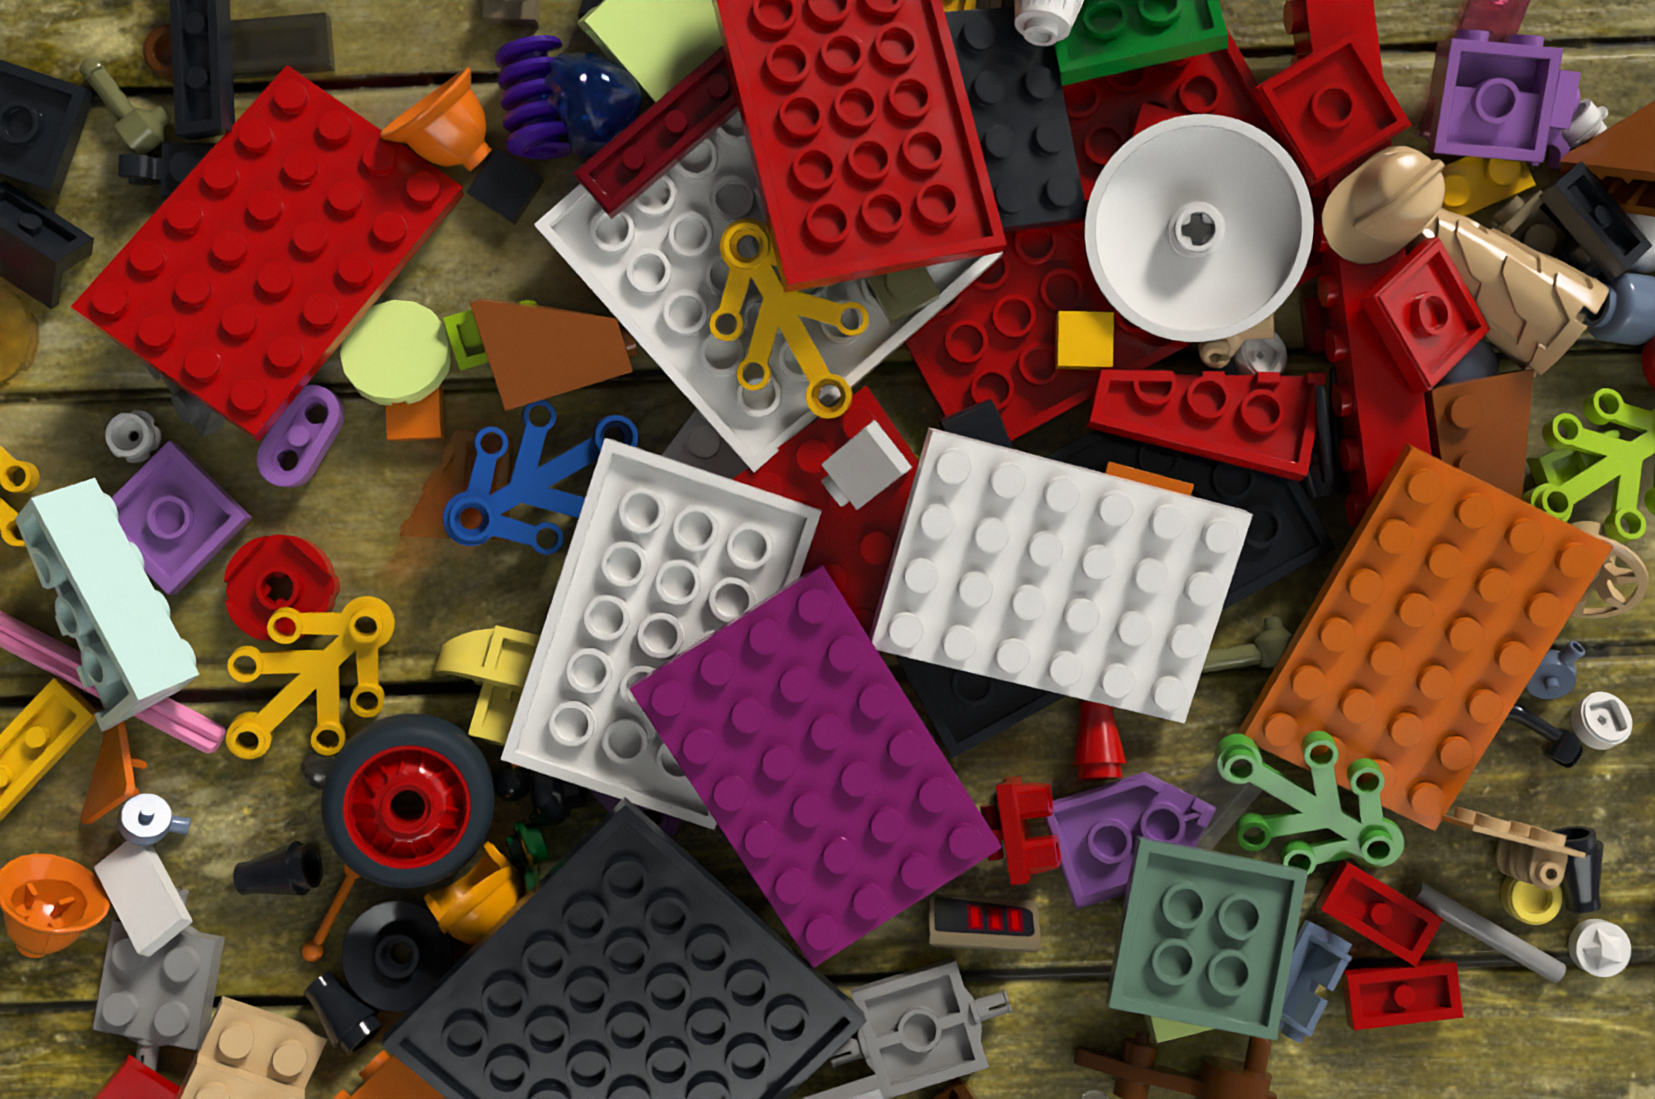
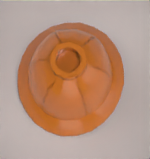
[380,67,492,172]
[0,853,110,958]

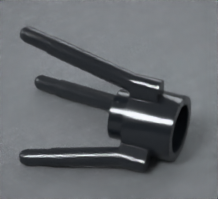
[1299,367,1346,499]

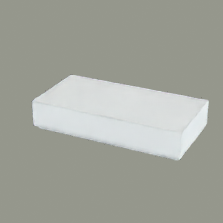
[94,841,193,957]

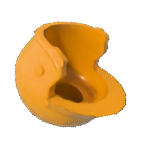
[423,841,527,945]

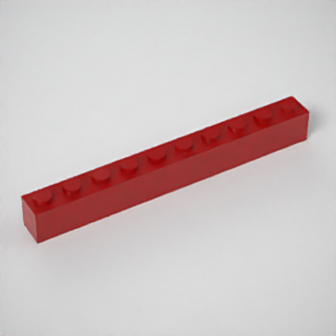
[1283,0,1432,528]

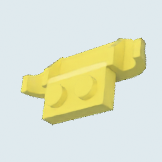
[433,625,540,747]

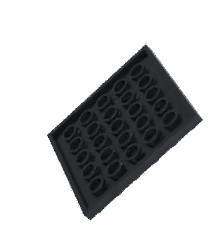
[381,797,867,1099]

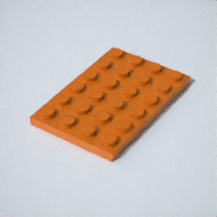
[1238,443,1613,831]

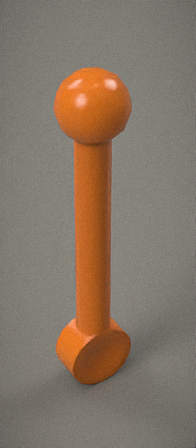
[301,864,362,962]

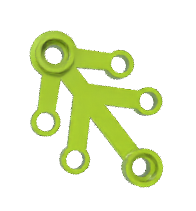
[1522,388,1655,544]

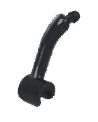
[1505,703,1583,768]

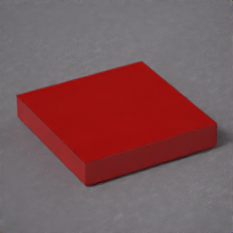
[1252,29,1412,188]
[1360,236,1490,394]

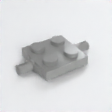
[93,888,225,1071]
[830,957,1012,1099]

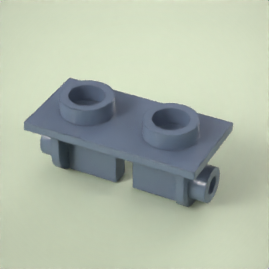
[1279,920,1352,1043]

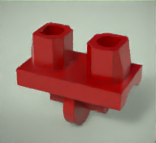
[980,775,1062,885]

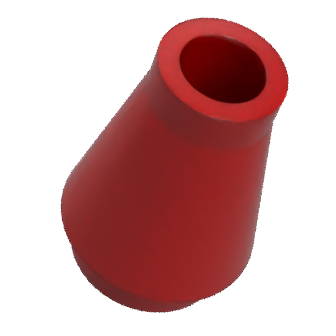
[1072,701,1127,780]

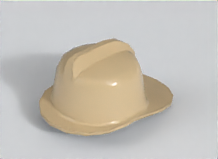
[1322,146,1445,264]

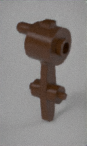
[1074,1030,1277,1099]

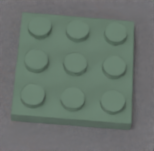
[1105,836,1308,1041]

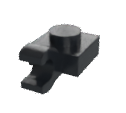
[118,142,216,199]

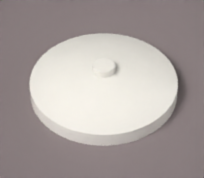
[1084,114,1314,342]

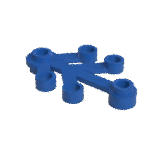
[442,400,638,555]

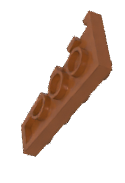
[1424,369,1534,500]

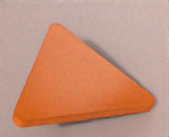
[81,721,147,824]

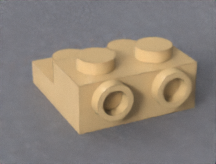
[175,996,328,1099]

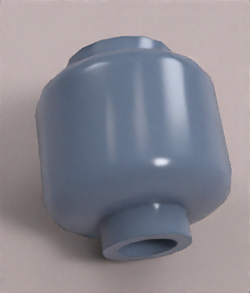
[1580,272,1655,346]

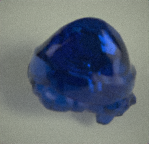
[544,51,642,158]

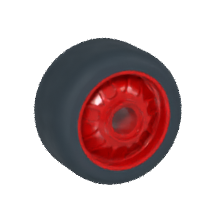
[321,714,494,888]

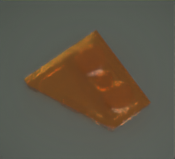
[399,429,514,542]

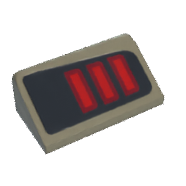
[926,894,1041,953]

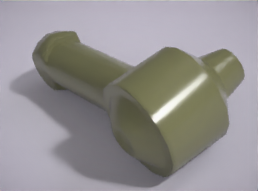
[79,58,171,155]
[1201,616,1294,673]

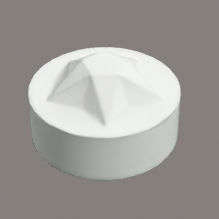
[1231,332,1287,375]
[1571,692,1632,750]
[1568,919,1631,977]

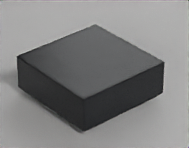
[467,147,544,225]

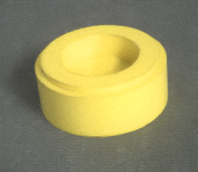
[1500,876,1562,925]

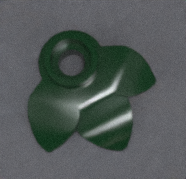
[505,820,549,893]

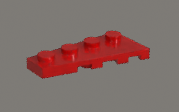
[1086,370,1327,481]

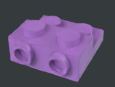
[1427,29,1563,163]

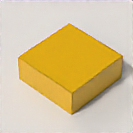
[1055,311,1114,370]

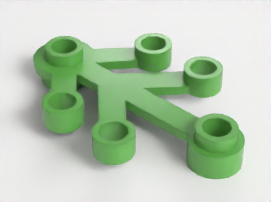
[1215,731,1405,876]

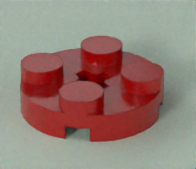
[224,534,340,641]

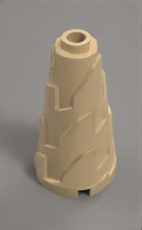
[1405,207,1609,378]

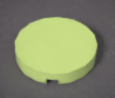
[340,300,452,406]

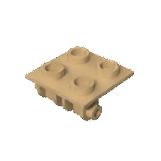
[1442,807,1586,890]

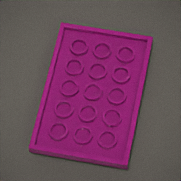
[629,563,1002,968]

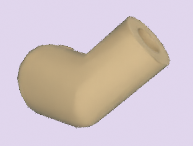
[1198,312,1274,369]

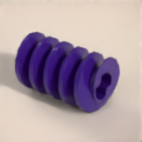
[494,35,576,160]

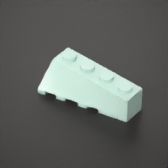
[15,478,199,732]

